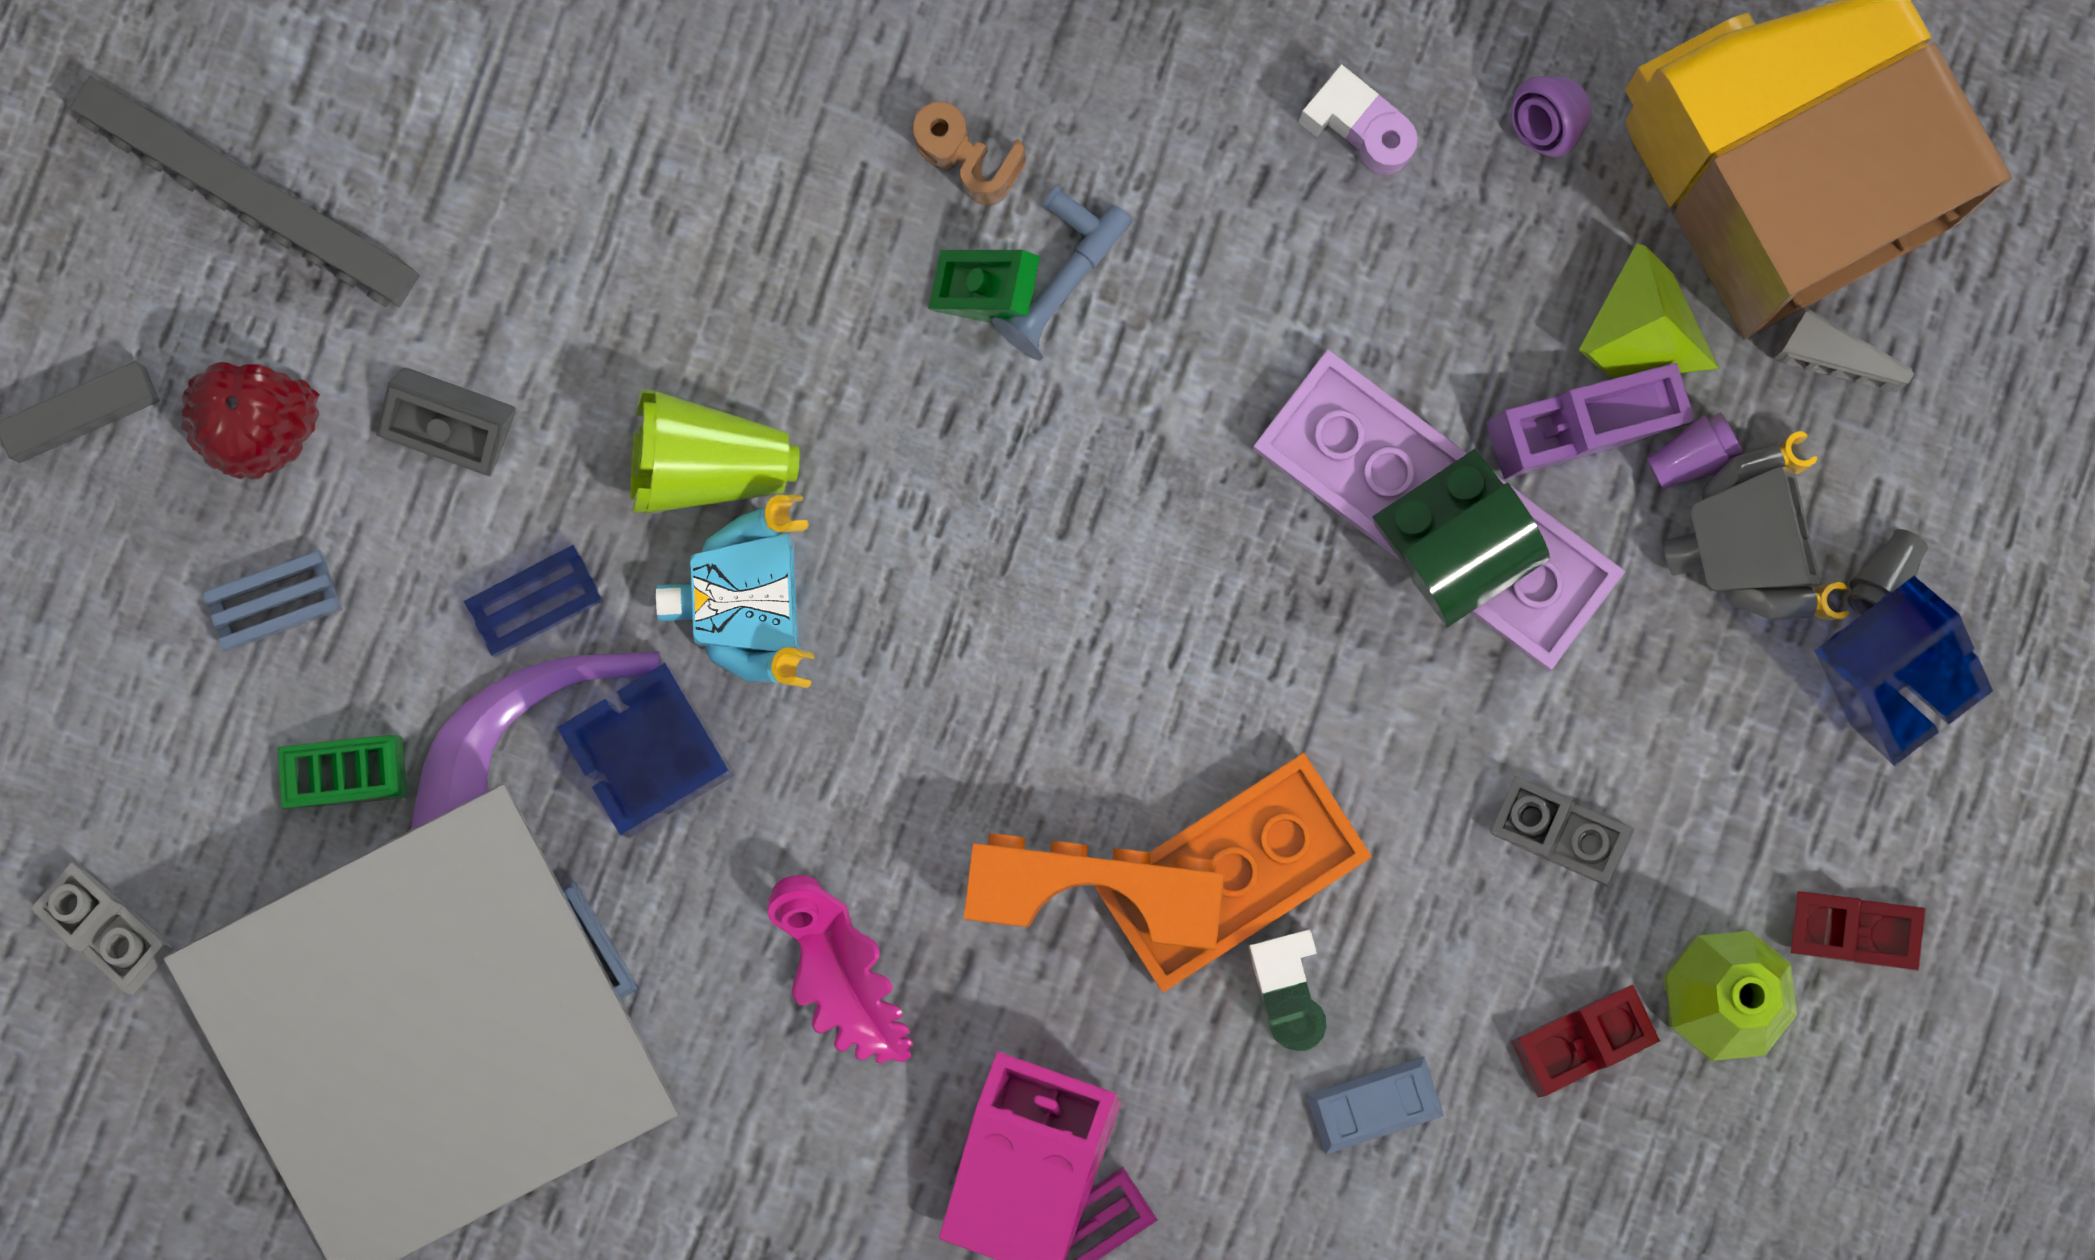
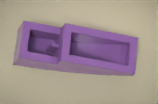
[1486,363,1695,480]

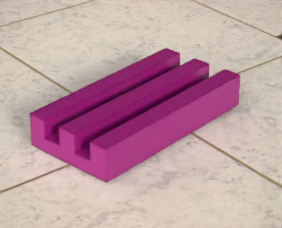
[1070,1167,1158,1260]

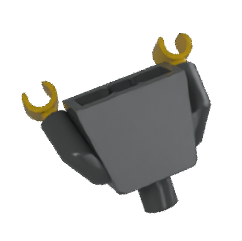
[1664,431,1850,621]

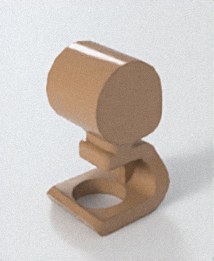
[913,101,1026,205]

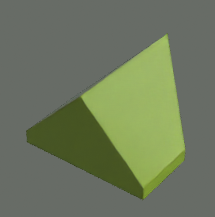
[1579,243,1720,379]

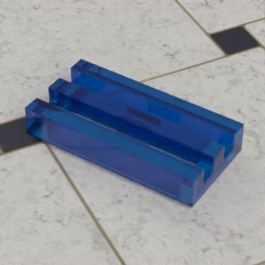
[464,544,604,657]

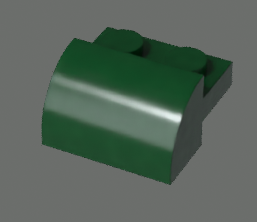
[1372,449,1551,628]

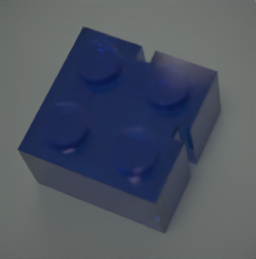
[1815,576,1993,766]
[556,663,736,838]

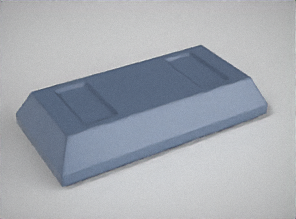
[1306,1056,1444,1155]

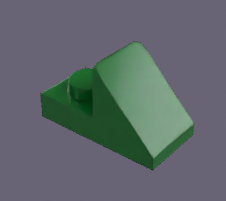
[928,250,1040,323]

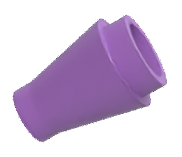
[1646,412,1743,491]

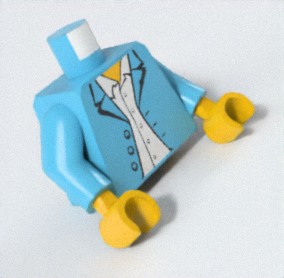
[656,495,815,689]

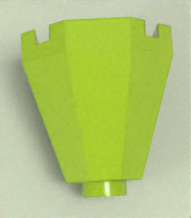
[1663,931,1797,1061]

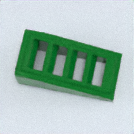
[278,735,407,809]

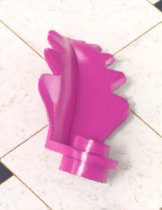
[767,875,913,1063]

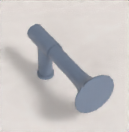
[992,185,1132,361]

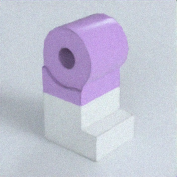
[1298,64,1418,175]

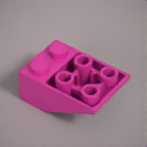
[939,1051,1122,1260]

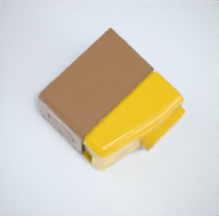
[1625,0,2012,340]

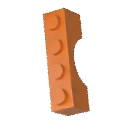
[963,833,1225,951]

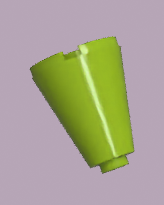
[630,389,800,514]

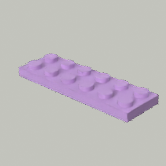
[1252,349,1626,672]

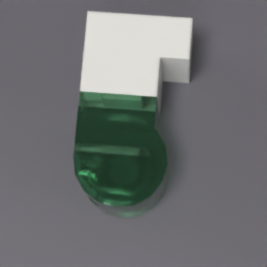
[1247,929,1327,1051]

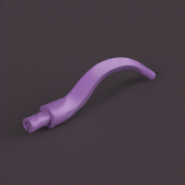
[411,651,661,830]

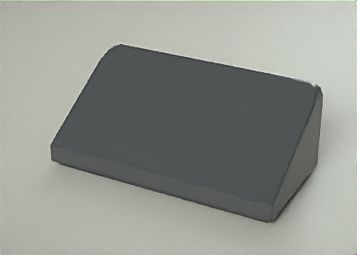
[376,368,516,477]

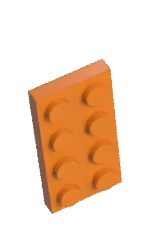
[1095,753,1372,993]

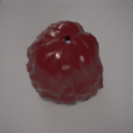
[181,362,320,479]

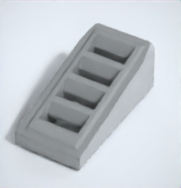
[1773,310,1914,393]

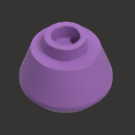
[1511,76,1592,157]

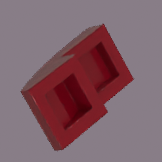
[1790,891,1926,971]
[1511,984,1660,1098]

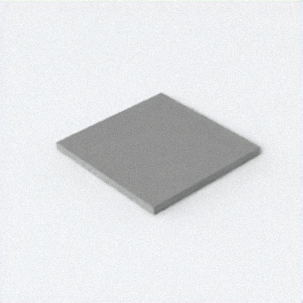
[163,782,679,1260]

